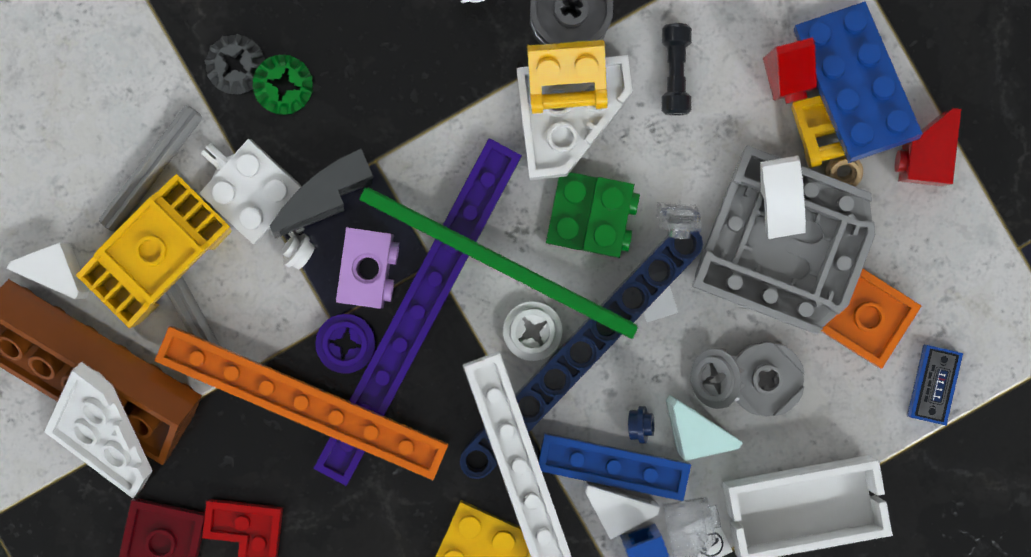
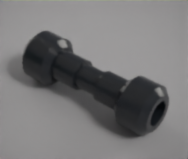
[661,23,692,116]

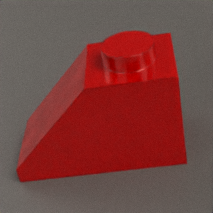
[763,37,817,104]
[895,108,961,186]

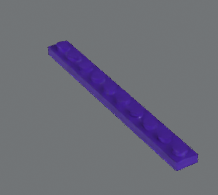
[313,138,522,486]

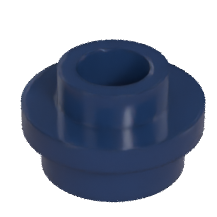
[628,406,655,444]

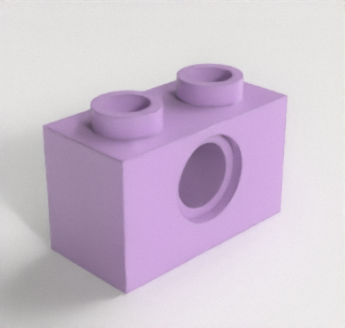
[336,227,399,309]

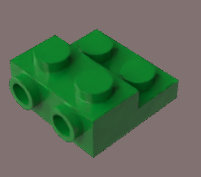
[546,172,640,258]

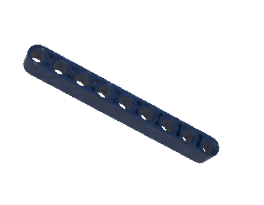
[460,227,703,479]

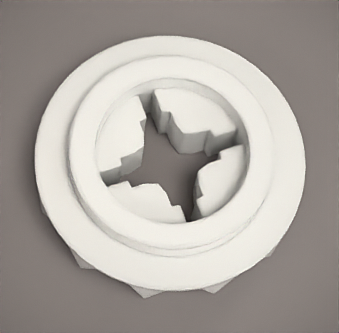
[503,301,563,361]

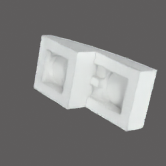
[760,156,806,239]

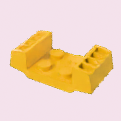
[75,174,232,329]

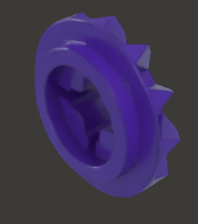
[315,314,375,373]

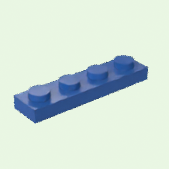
[538,433,691,501]

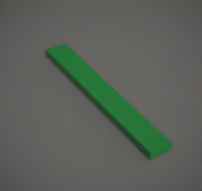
[359,187,639,340]

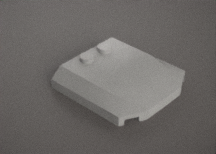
[692,145,875,334]

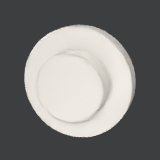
[281,234,315,270]

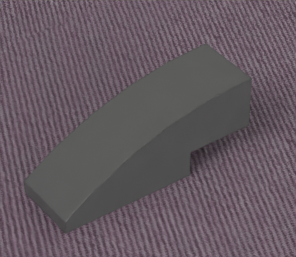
[270,149,373,239]

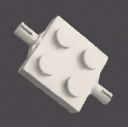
[199,139,304,245]

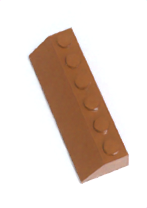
[0,279,202,465]

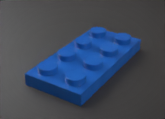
[794,1,923,163]

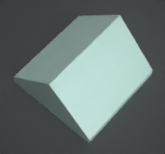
[666,395,743,461]

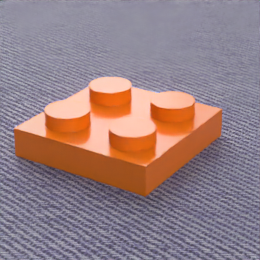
[820,269,922,369]

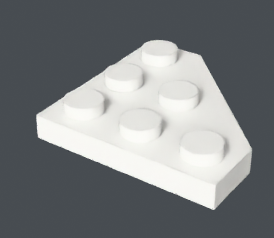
[516,55,633,181]
[44,362,152,499]

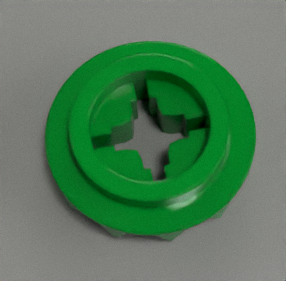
[253,55,313,115]

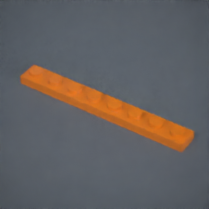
[154,326,449,480]

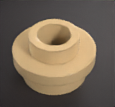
[825,156,864,187]

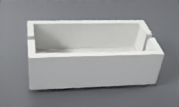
[722,455,893,557]

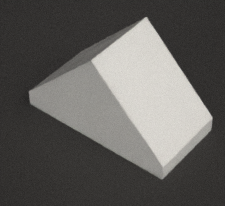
[6,243,89,299]
[584,481,660,540]

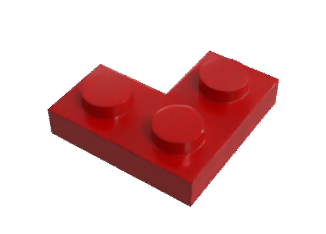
[202,499,283,557]

